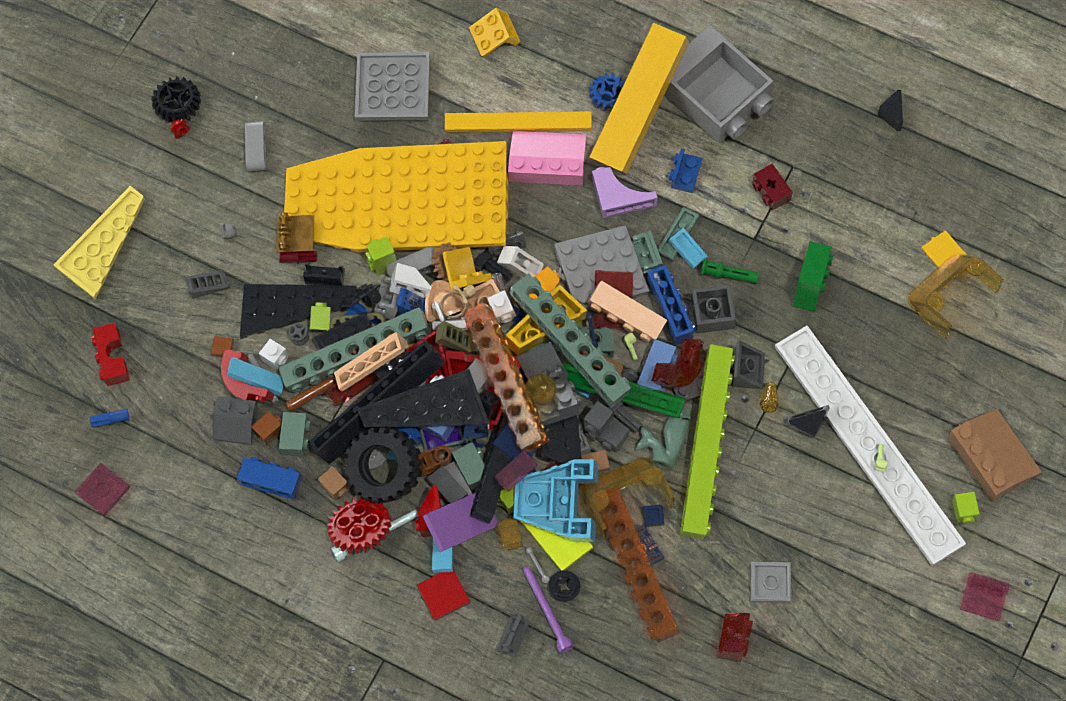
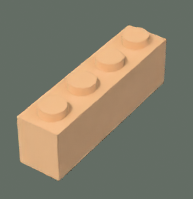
[587,281,667,342]

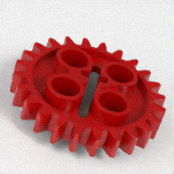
[327,497,392,554]

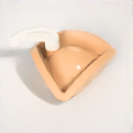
[425,280,465,322]

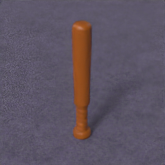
[286,377,337,412]

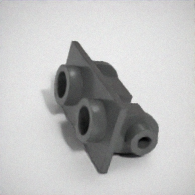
[487,230,527,258]
[496,614,530,658]

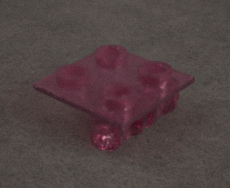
[960,572,1009,621]

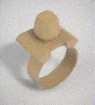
[440,285,477,319]

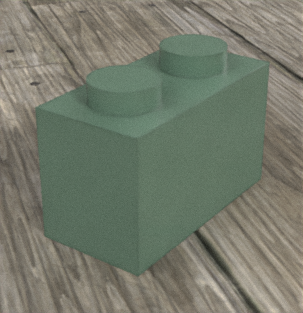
[279,412,311,456]
[451,442,485,491]

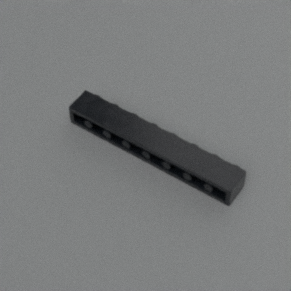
[309,340,446,465]

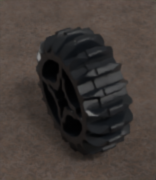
[151,76,201,123]

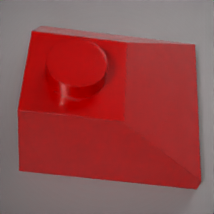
[415,485,441,537]

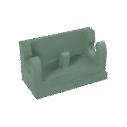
[632,230,662,276]

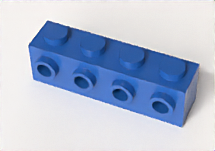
[647,265,696,346]

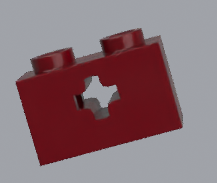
[752,163,793,211]

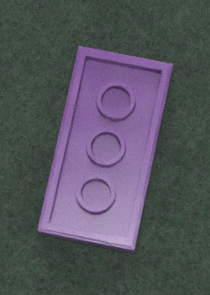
[423,493,499,552]

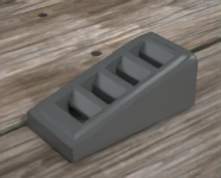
[186,270,229,299]

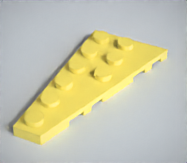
[54,186,145,300]

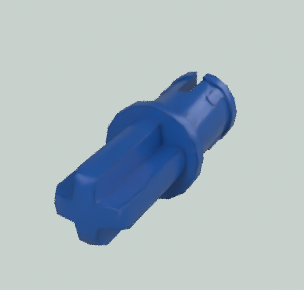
[90,408,130,427]

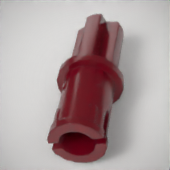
[279,251,318,264]

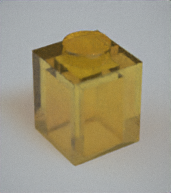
[497,518,523,551]

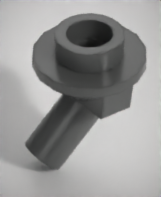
[622,368,639,383]

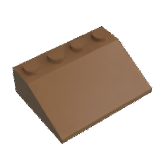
[948,409,1042,502]

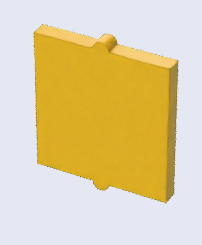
[921,230,967,272]

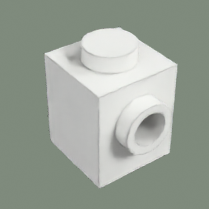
[259,339,289,371]

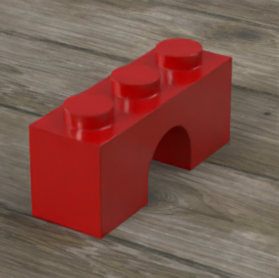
[91,323,130,386]

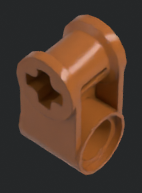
[418,445,453,477]

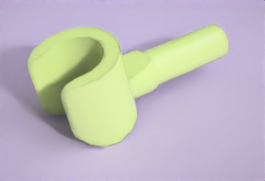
[623,333,638,361]
[875,444,888,472]

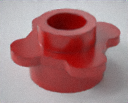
[170,119,190,139]

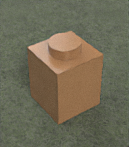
[318,466,350,501]

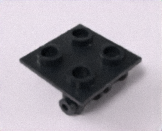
[338,283,381,307]

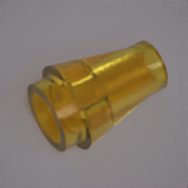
[759,382,779,412]

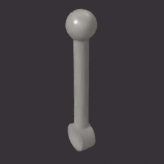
[526,547,550,584]

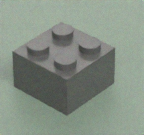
[691,285,736,333]

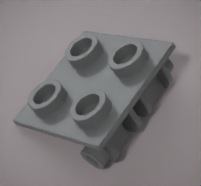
[516,342,569,391]

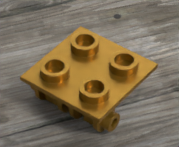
[276,212,314,253]

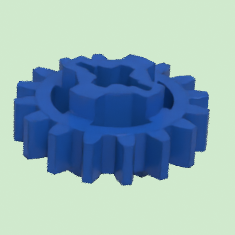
[589,73,626,111]

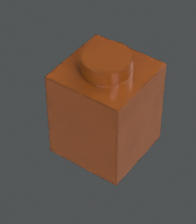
[251,411,282,446]

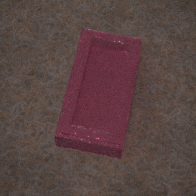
[495,451,537,492]

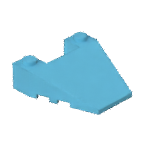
[513,459,599,542]

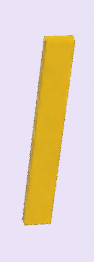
[445,111,592,133]

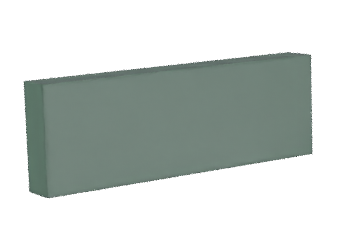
[657,207,700,262]

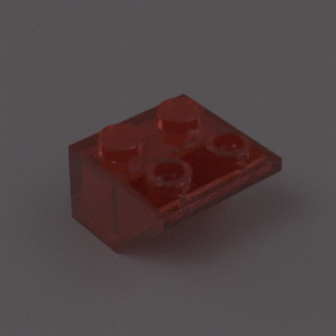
[717,613,753,663]

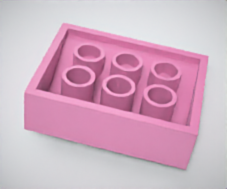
[508,131,586,186]

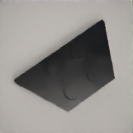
[538,415,582,465]

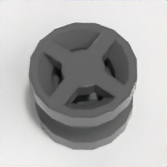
[288,323,309,346]

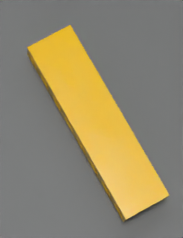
[590,23,689,174]

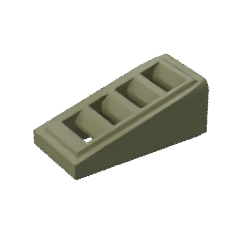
[435,321,473,354]

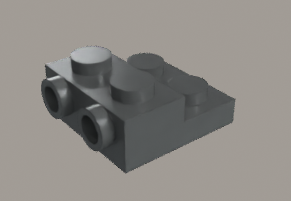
[531,377,581,426]

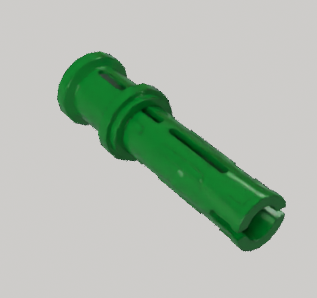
[701,258,760,284]

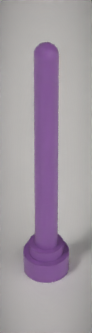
[523,566,574,654]

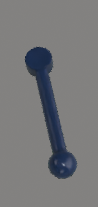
[585,312,599,348]

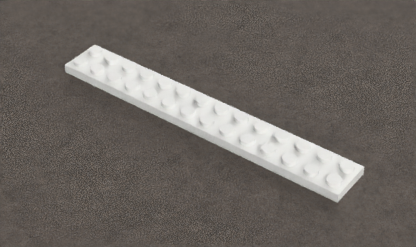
[775,326,966,566]

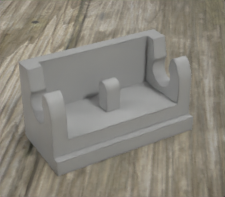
[374,277,399,319]

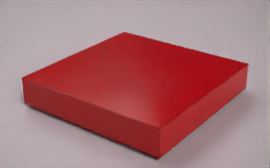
[417,569,470,621]

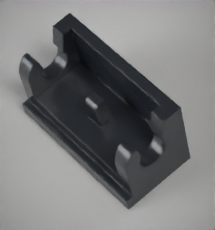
[303,263,345,285]

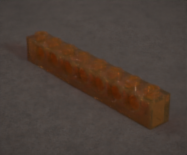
[464,302,549,452]
[594,486,680,642]

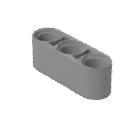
[245,121,266,172]
[386,247,435,278]

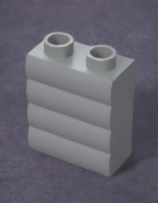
[665,26,774,143]

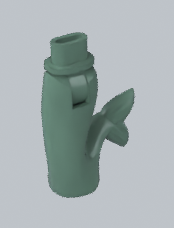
[636,406,692,471]

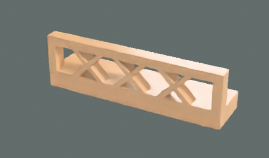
[334,332,409,391]

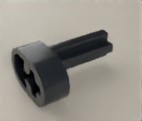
[474,250,513,284]

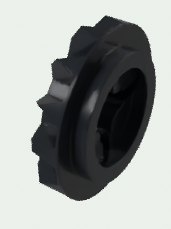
[549,571,580,603]

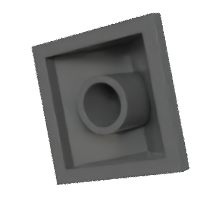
[732,340,765,389]

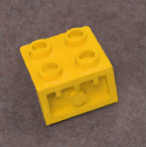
[469,8,521,57]
[443,247,492,290]

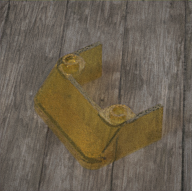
[908,254,1004,339]
[581,457,675,539]

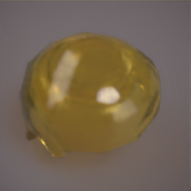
[525,373,557,405]

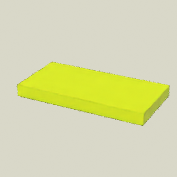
[513,511,593,571]

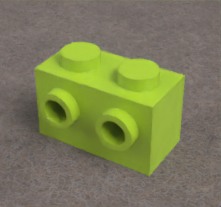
[365,236,396,276]

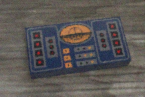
[627,524,664,568]

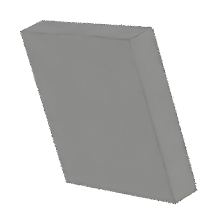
[750,562,791,603]

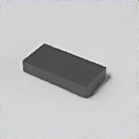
[428,466,468,504]

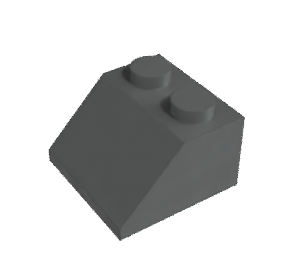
[213,396,259,445]

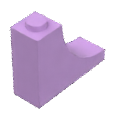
[592,167,657,218]

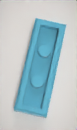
[227,357,284,396]

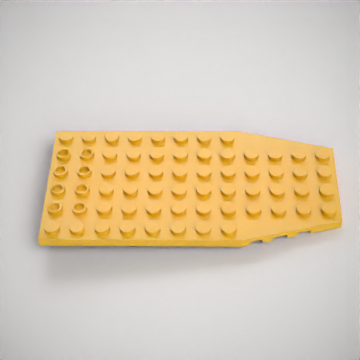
[284,141,509,252]

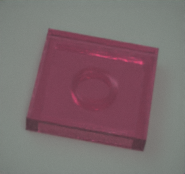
[75,463,130,517]

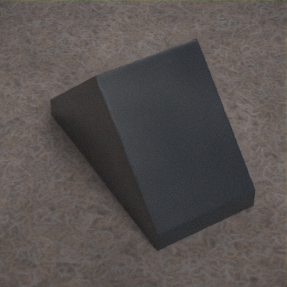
[878,90,903,131]
[789,405,830,437]

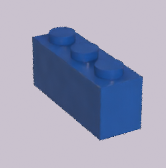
[237,457,302,500]

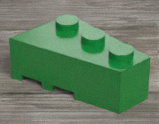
[792,241,834,312]

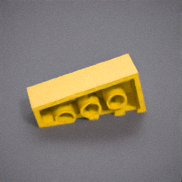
[504,285,587,356]

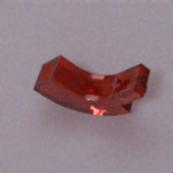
[651,339,704,387]

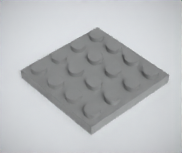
[355,52,430,121]
[554,225,649,310]

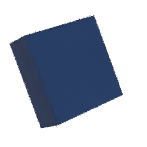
[642,504,664,527]

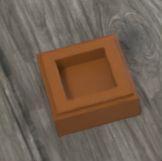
[211,336,234,357]

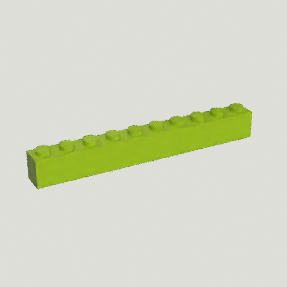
[680,344,735,540]

